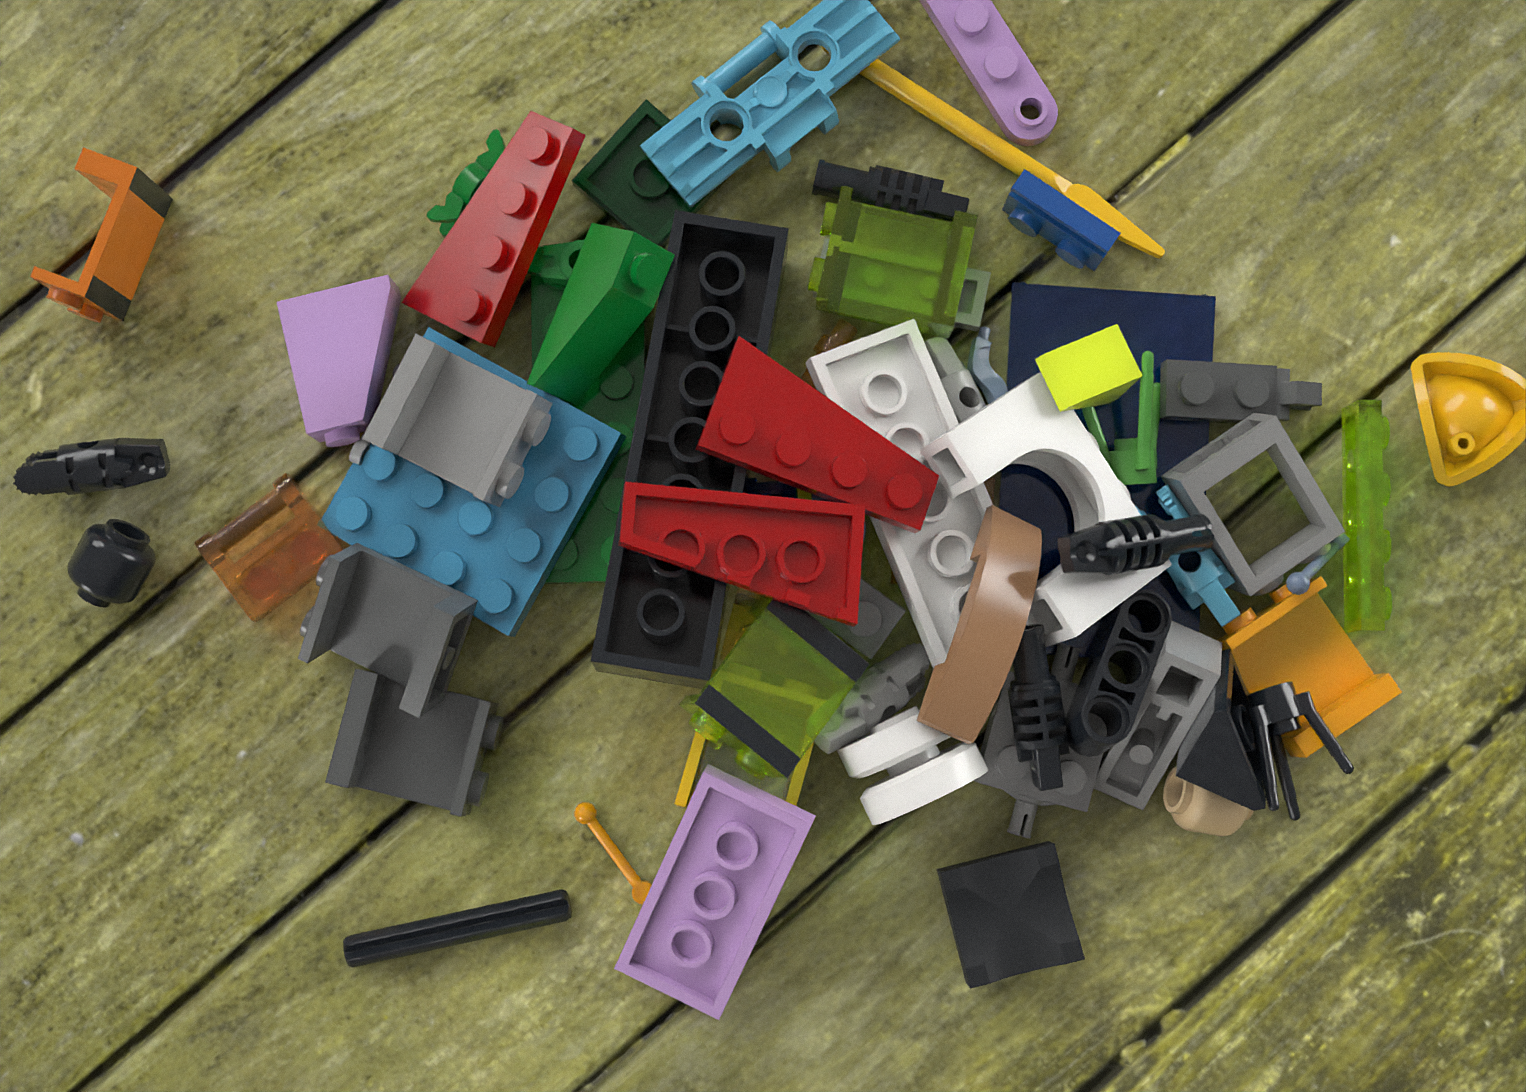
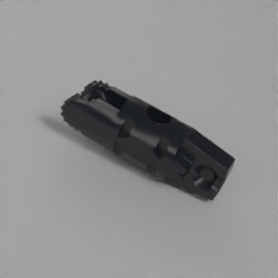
[13,438,170,496]

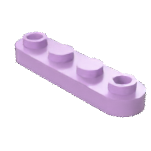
[919,0,1058,146]

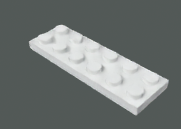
[806,319,1031,668]

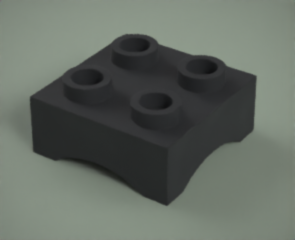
[937,841,1085,989]

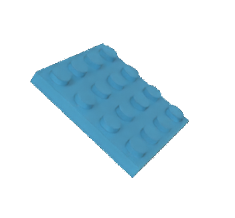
[318,327,626,637]

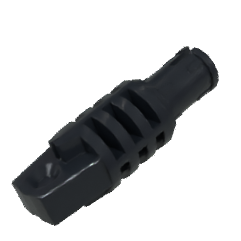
[812,159,970,230]
[1058,514,1214,575]
[1007,624,1070,791]

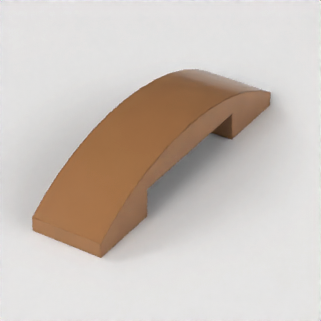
[916,505,1042,744]

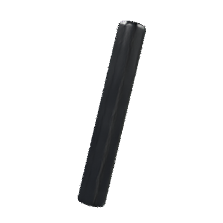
[343,889,572,967]

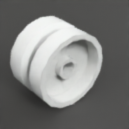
[837,706,989,825]

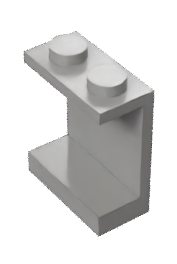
[362,334,552,507]

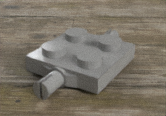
[973,643,1107,838]

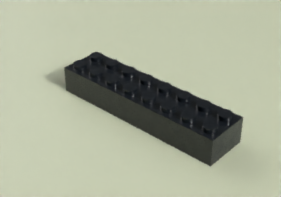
[591,210,789,690]

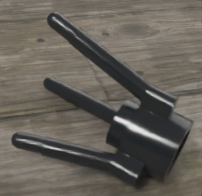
[1247,681,1354,821]

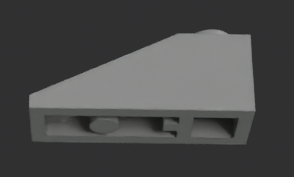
[1094,620,1222,810]

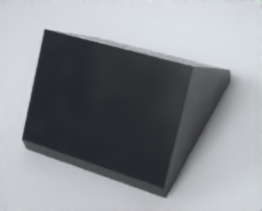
[1176,649,1266,811]

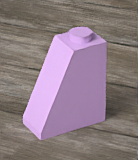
[277,275,401,447]

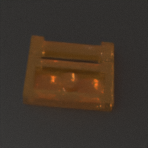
[194,472,345,622]

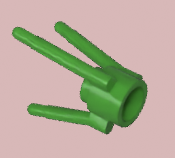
[1081,351,1160,485]

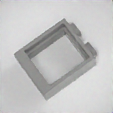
[1161,413,1345,596]

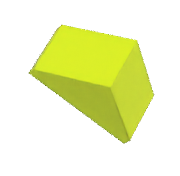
[1035,324,1142,412]

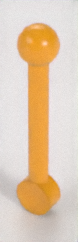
[574,802,652,904]

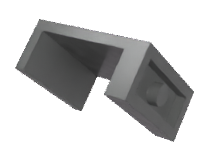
[298,543,478,718]
[325,669,504,817]

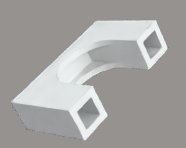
[920,372,1172,647]

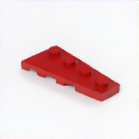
[619,482,865,627]

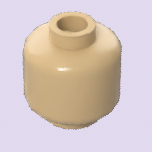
[1163,767,1254,837]

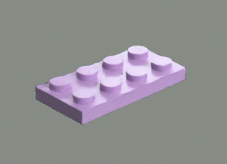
[614,764,816,1020]

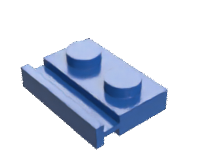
[1002,169,1120,271]

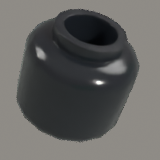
[67,519,156,608]

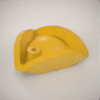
[1411,352,1526,487]

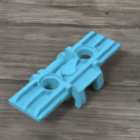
[640,0,900,207]

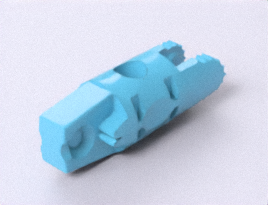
[1135,484,1241,627]

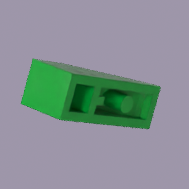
[527,223,675,405]

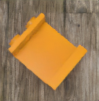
[1217,576,1402,758]

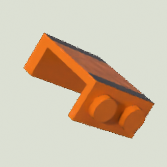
[30,147,173,323]

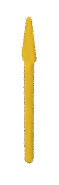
[822,47,1165,259]

